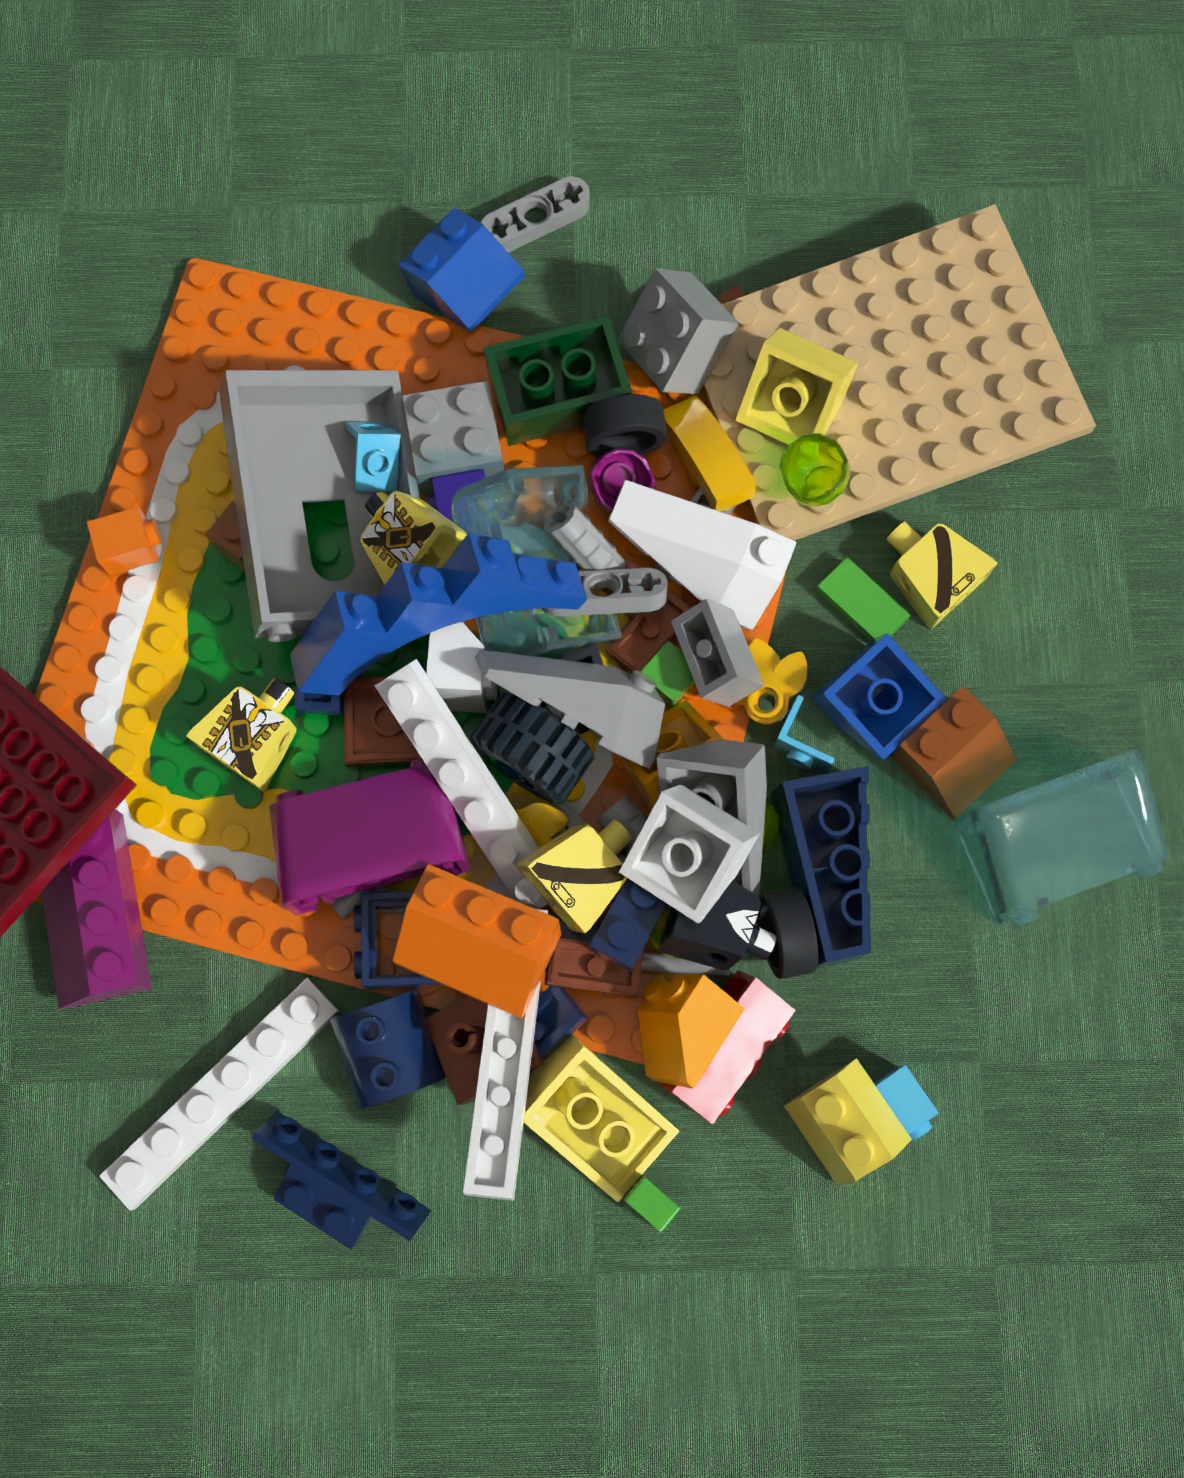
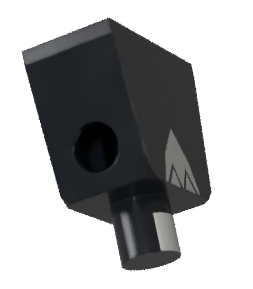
[656,880,776,970]

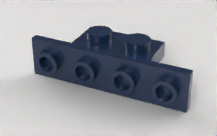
[252,1111,432,1250]

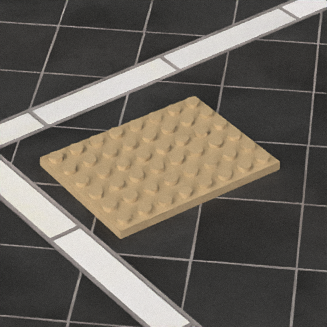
[703,204,1096,541]

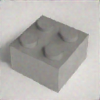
[617,268,739,394]
[402,381,506,495]

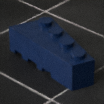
[770,766,871,968]

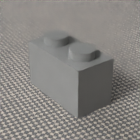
[671,599,764,707]

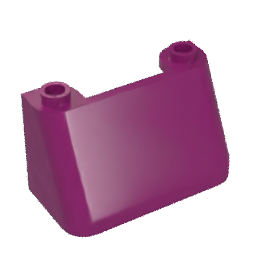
[269,758,472,916]

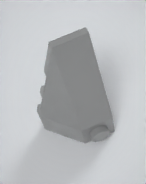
[475,650,665,769]
[657,740,767,926]

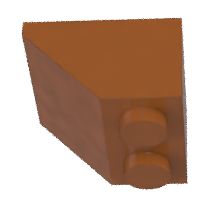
[891,686,1017,820]

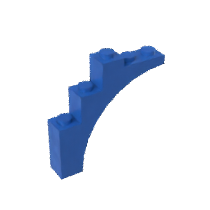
[290,534,587,696]

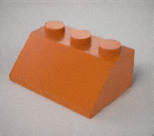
[393,864,562,1019]

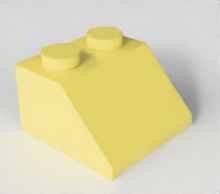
[735,328,858,456]
[784,1058,912,1185]

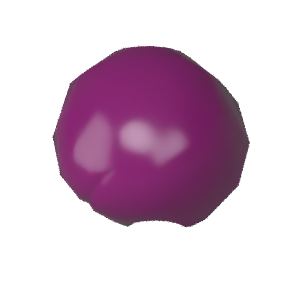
[589,448,655,514]

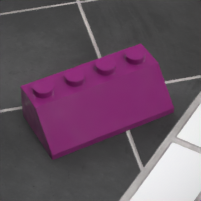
[41,809,152,1010]

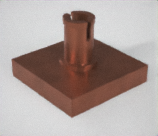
[426,996,544,1105]

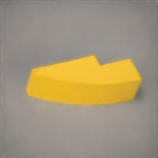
[664,395,756,512]

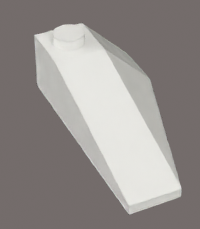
[608,480,797,631]

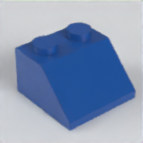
[398,207,526,333]
[810,633,947,760]

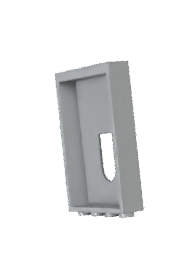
[219,370,420,642]

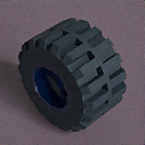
[470,692,595,804]

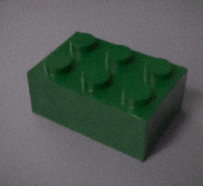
[483,315,632,446]

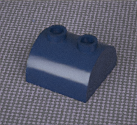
[329,989,446,1109]

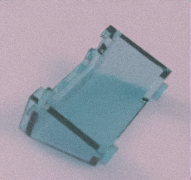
[451,465,622,657]
[955,749,1170,928]

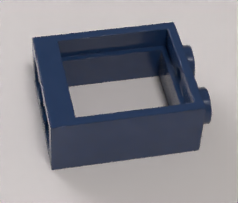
[354,891,446,990]

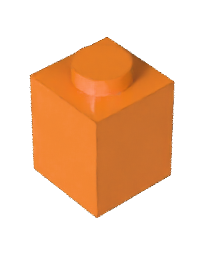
[87,507,162,576]

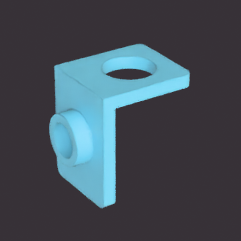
[346,422,401,491]
[773,695,835,773]

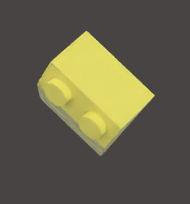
[524,1034,679,1203]

